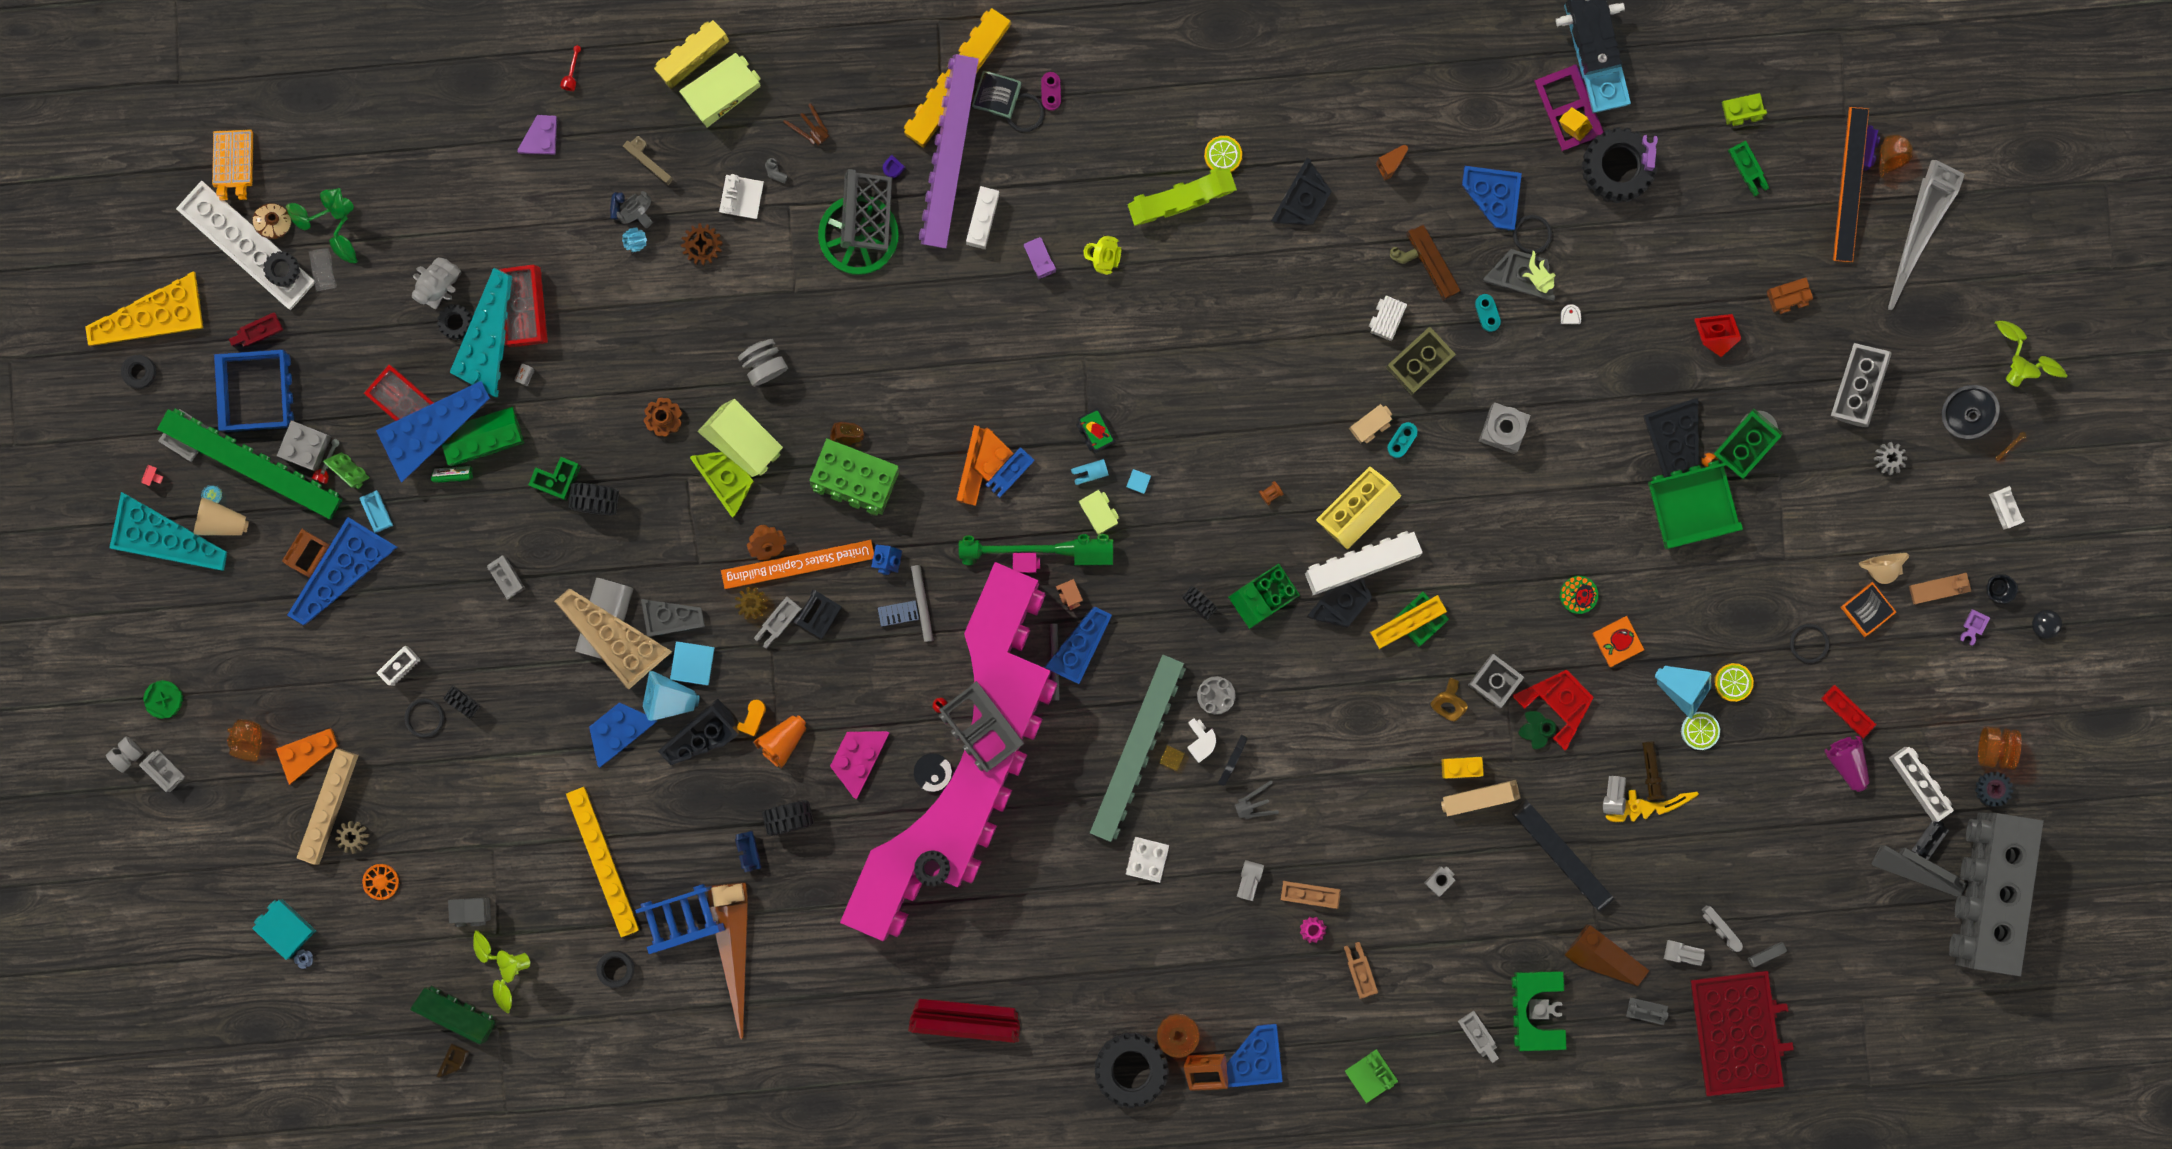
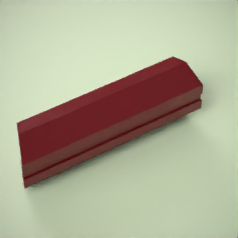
[908,999,1020,1043]

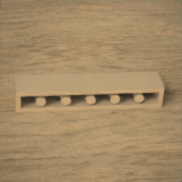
[297,749,359,865]

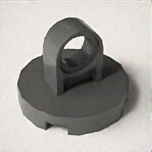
[616,191,653,229]

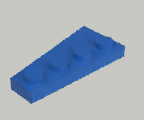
[1044,606,1112,684]

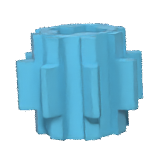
[622,227,647,252]

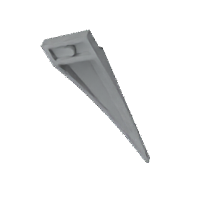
[1888,160,1965,310]

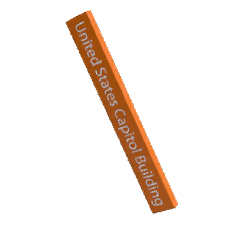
[721,540,874,589]

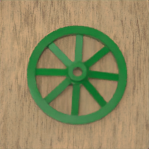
[818,195,899,275]

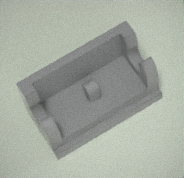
[487,555,525,600]
[139,750,185,792]

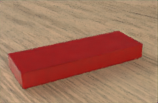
[1821,685,1877,739]

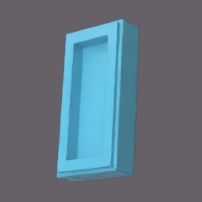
[359,490,393,533]

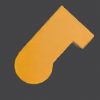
[737,700,766,736]

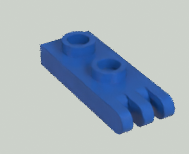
[986,447,1035,498]

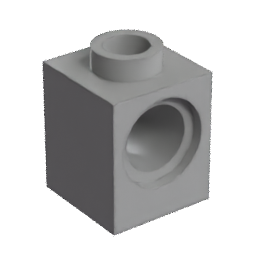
[1424,866,1455,897]

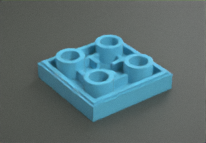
[670,642,715,685]

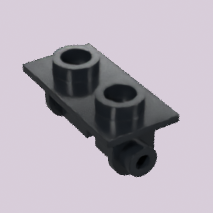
[1911,821,1950,860]

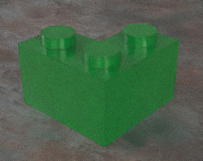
[528,457,581,501]

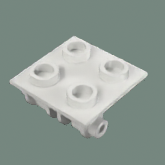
[719,174,764,219]
[1126,837,1169,883]

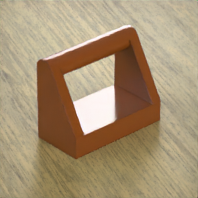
[1376,145,1408,181]
[282,528,330,578]
[1184,1054,1228,1091]

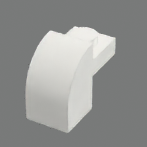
[1187,718,1216,763]

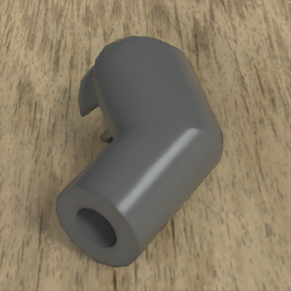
[765,158,788,184]

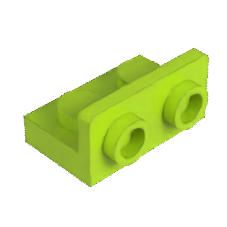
[1722,93,1767,126]

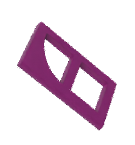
[1534,64,1604,151]

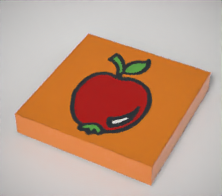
[1592,616,1644,667]

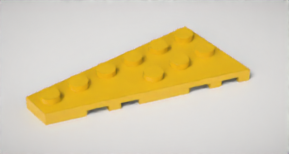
[85,271,203,346]

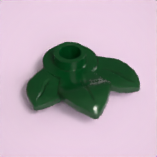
[1518,711,1557,749]

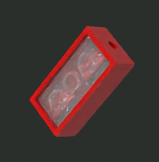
[499,265,548,347]
[364,365,435,421]

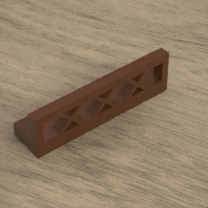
[1406,224,1460,301]

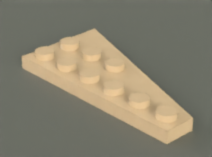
[554,589,672,689]

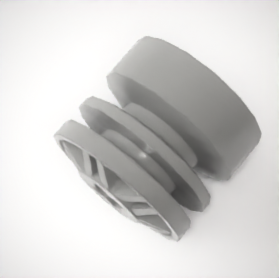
[738,339,788,387]

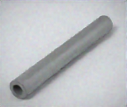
[911,565,934,642]

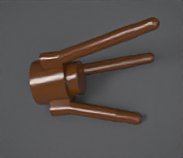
[783,103,829,146]

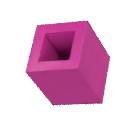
[1013,553,1040,573]

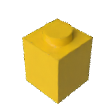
[1559,107,1593,141]

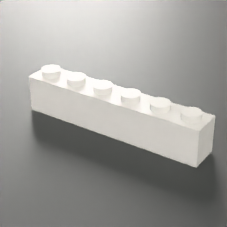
[1305,531,1422,595]

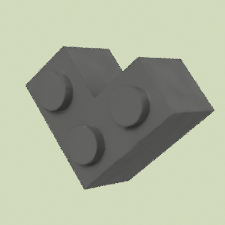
[448,897,491,927]

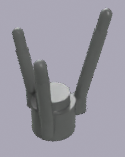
[1235,781,1279,819]

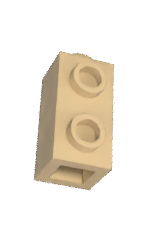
[1349,404,1392,444]

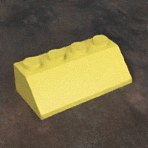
[654,21,729,89]
[1316,467,1401,550]

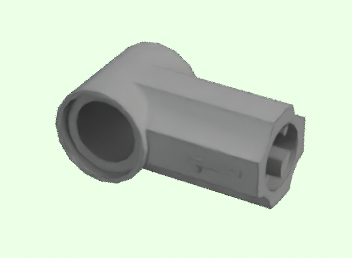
[1603,776,1626,815]
[1237,860,1264,901]
[1664,940,1705,966]

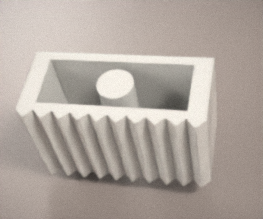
[1369,296,1407,341]
[377,646,420,686]

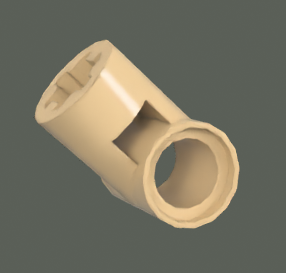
[711,883,745,907]

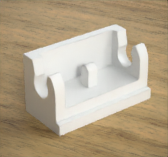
[1989,486,2025,530]

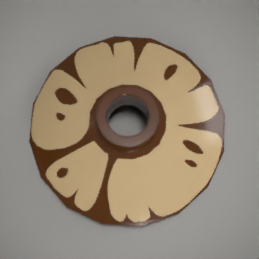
[253,203,291,239]

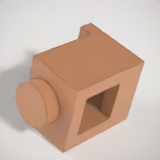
[1056,579,1083,610]

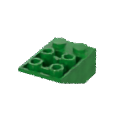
[1228,564,1300,629]

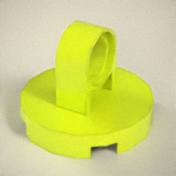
[1084,236,1121,275]

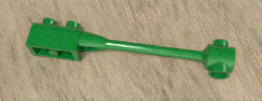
[959,534,1113,565]

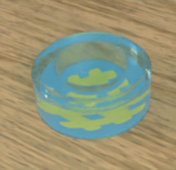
[201,485,222,503]

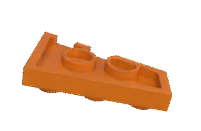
[276,728,338,785]

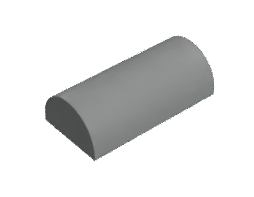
[1831,343,1892,427]
[575,578,634,659]

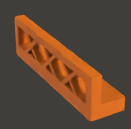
[957,425,993,506]

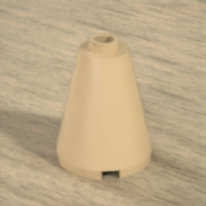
[193,498,249,535]

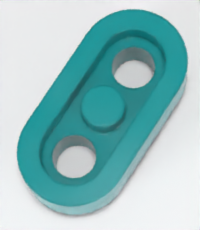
[1475,294,1501,332]
[1387,422,1417,458]

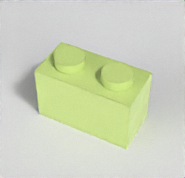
[1079,490,1119,535]

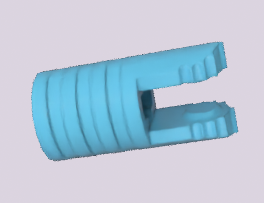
[1071,459,1109,485]

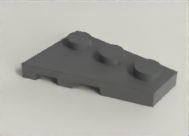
[641,599,705,637]

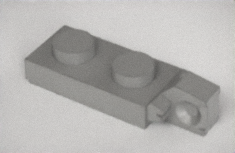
[1458,1011,1499,1063]

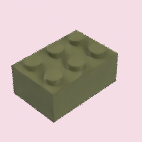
[1386,326,1456,396]

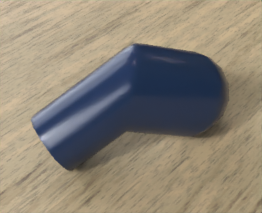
[610,192,625,220]

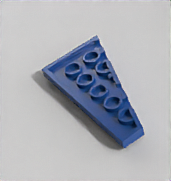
[376,381,490,483]
[287,517,398,625]

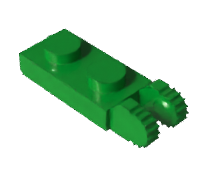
[1728,141,1769,196]

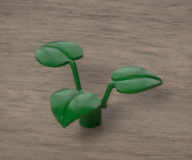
[285,188,358,263]

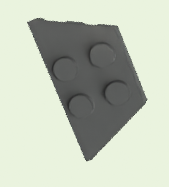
[1483,249,1555,302]

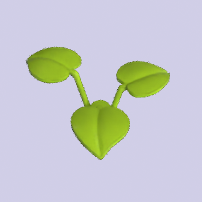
[1995,321,2068,387]
[473,930,530,1013]

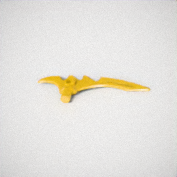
[1606,790,1699,822]

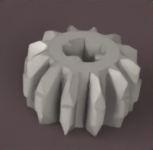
[1874,442,1907,475]

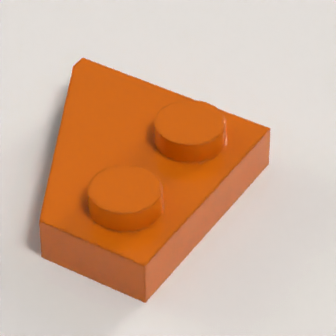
[973,428,1013,481]

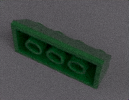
[410,985,496,1044]

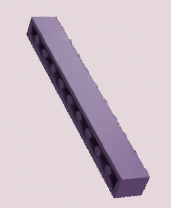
[919,54,979,248]

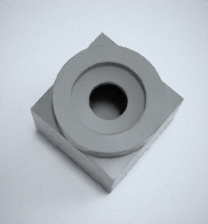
[1479,402,1531,454]

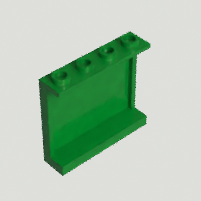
[1648,460,1743,550]

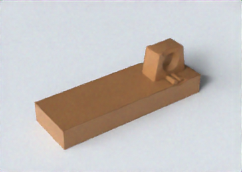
[1909,573,1971,604]
[1281,881,1341,909]

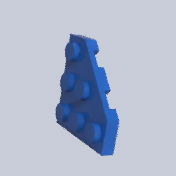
[1462,166,1522,230]
[1227,1024,1282,1087]

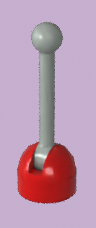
[312,439,339,485]

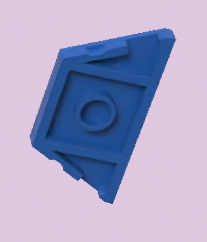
[589,702,658,768]

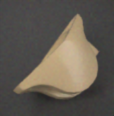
[1859,553,1909,584]

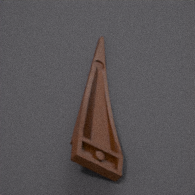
[708,882,748,1040]

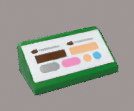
[431,466,473,483]

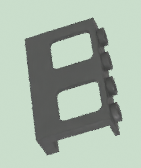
[939,681,1024,772]

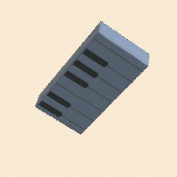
[878,601,919,627]

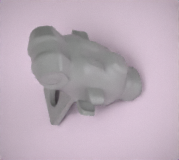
[412,257,461,309]

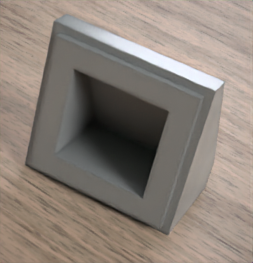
[514,364,535,386]

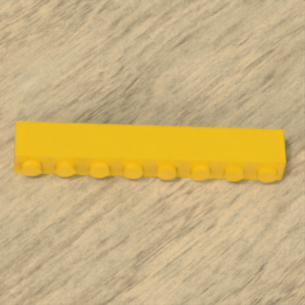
[904,8,1011,148]

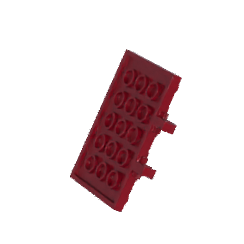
[1690,970,1794,1096]

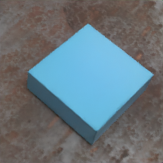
[1126,469,1151,494]

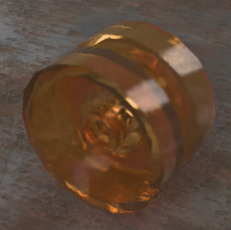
[1156,1013,1200,1058]

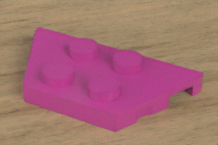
[830,731,889,799]

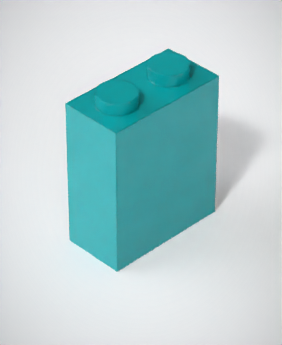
[252,899,316,960]

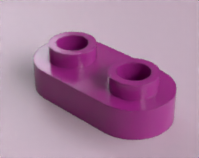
[1041,72,1061,111]

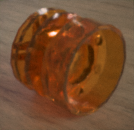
[1978,726,2021,770]

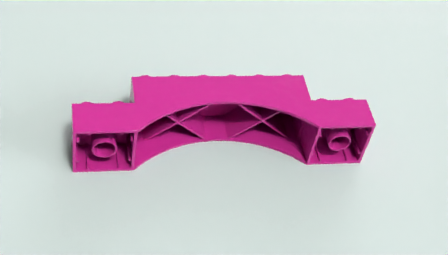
[840,562,1058,941]

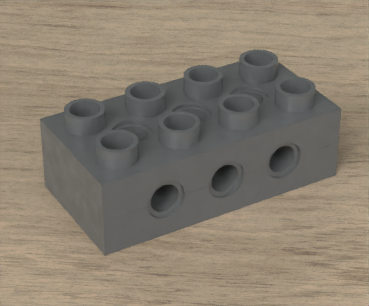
[1949,812,2043,976]

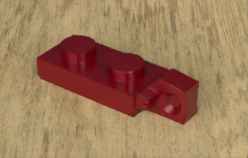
[229,312,283,347]

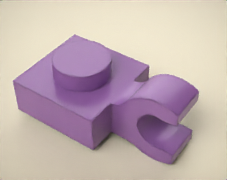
[1642,135,1658,171]

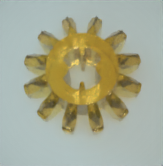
[735,587,768,619]

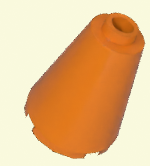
[754,715,806,768]

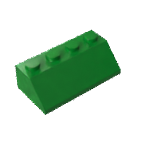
[442,407,525,467]

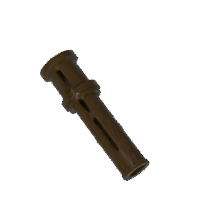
[1642,741,1665,800]

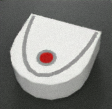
[1561,305,1581,324]

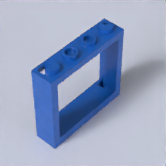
[214,350,294,432]

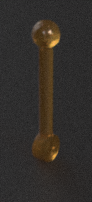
[1995,432,2026,461]

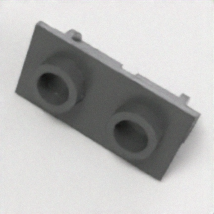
[1626,997,1668,1025]

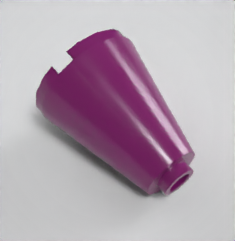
[1825,736,1870,792]

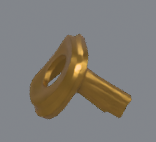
[1430,678,1468,721]

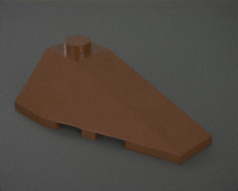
[1564,924,1649,986]

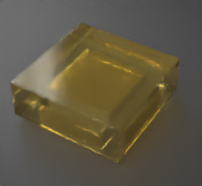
[1159,745,1185,771]

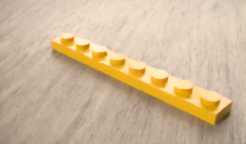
[566,787,640,937]

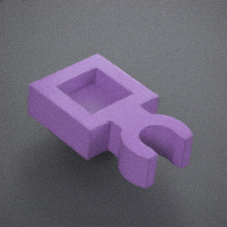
[1960,609,1990,645]

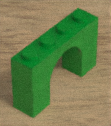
[1511,971,1566,1051]

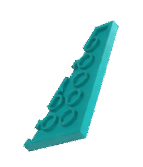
[449,268,512,397]
[109,492,228,571]

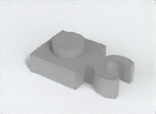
[1529,999,1562,1019]

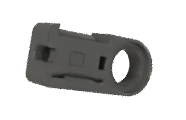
[1747,942,1787,967]

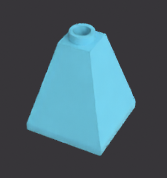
[1655,666,1711,719]
[643,671,699,721]

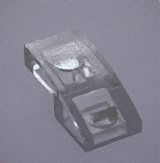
[309,248,336,291]

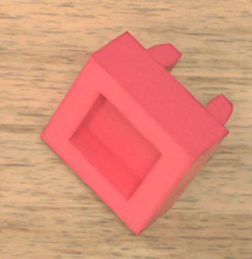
[141,465,163,486]

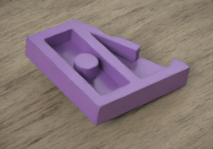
[518,115,557,155]

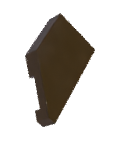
[436,1043,470,1078]

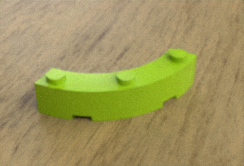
[1127,167,1237,226]

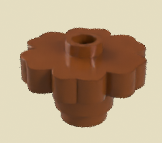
[644,398,683,437]
[747,525,786,560]

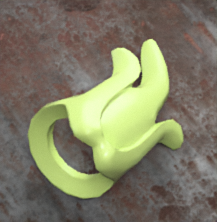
[1522,251,1556,293]

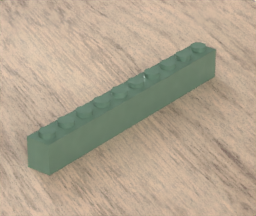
[1090,655,1186,842]

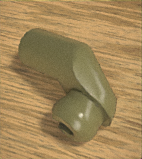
[1390,247,1419,264]

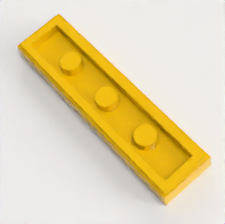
[1370,595,1447,649]

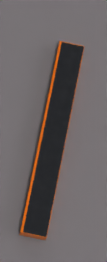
[1833,107,1869,262]

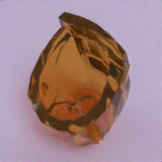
[1879,135,1913,178]
[227,719,262,762]

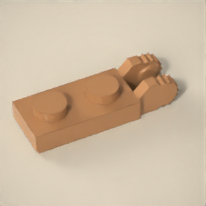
[1344,942,1378,999]

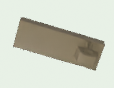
[623,136,673,185]

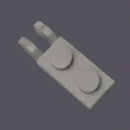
[754,597,802,649]
[1702,906,1743,952]

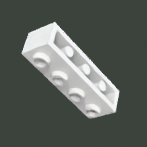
[1889,747,1954,822]

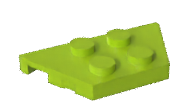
[690,452,754,518]

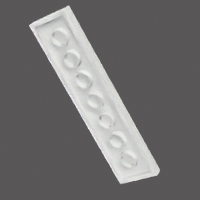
[176,181,316,310]

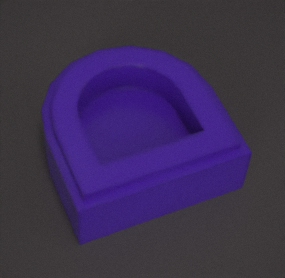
[883,155,906,178]

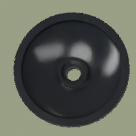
[1942,385,2000,440]

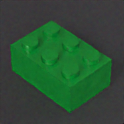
[1714,408,1783,479]

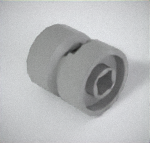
[106,736,143,773]

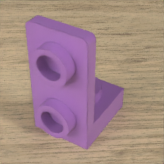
[1024,237,1056,280]

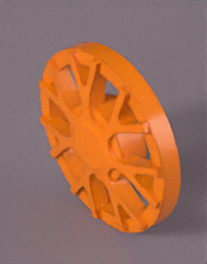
[362,864,399,900]

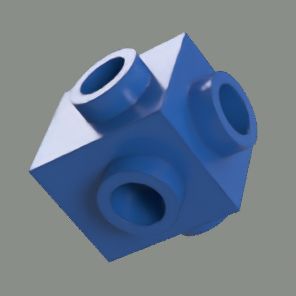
[871,545,902,575]

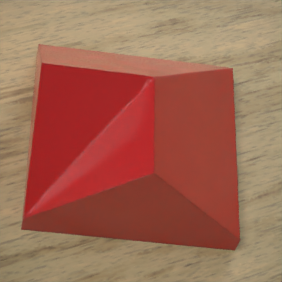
[1695,314,1741,357]

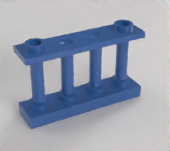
[635,884,725,954]

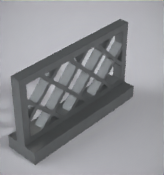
[840,169,892,251]

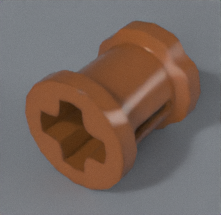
[1259,481,1284,505]

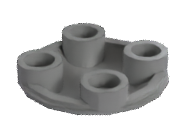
[1197,676,1235,714]

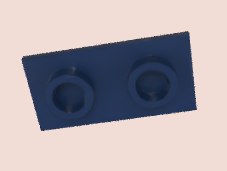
[735,831,761,872]

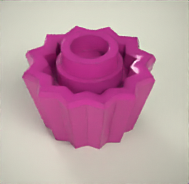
[1300,917,1326,943]

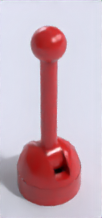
[560,45,581,91]

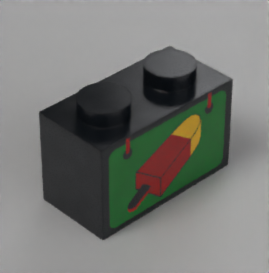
[1076,408,1115,454]

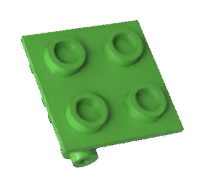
[323,452,370,489]
[1345,1049,1398,1103]

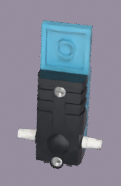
[1556,0,1631,113]

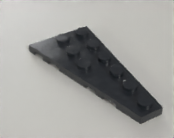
[1643,398,1699,478]

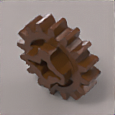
[681,223,723,266]

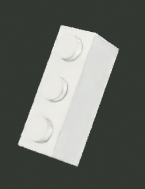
[966,186,1000,249]

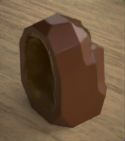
[830,422,864,445]

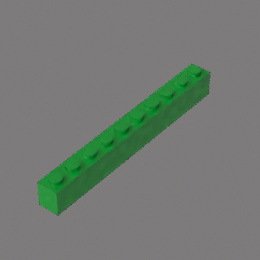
[157,408,343,520]

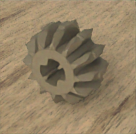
[335,821,369,854]

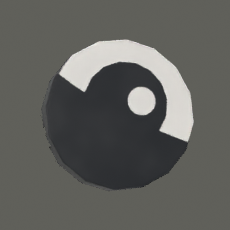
[914,753,952,792]

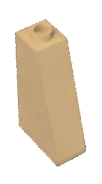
[1441,780,1520,816]

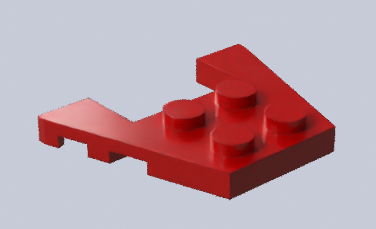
[1512,670,1594,751]

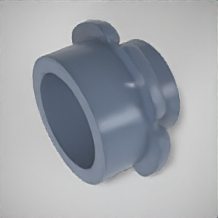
[294,949,313,969]

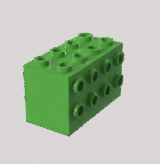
[810,438,899,516]

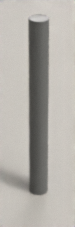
[1050,624,1059,701]

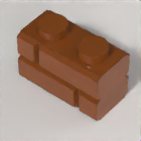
[1767,277,1813,314]

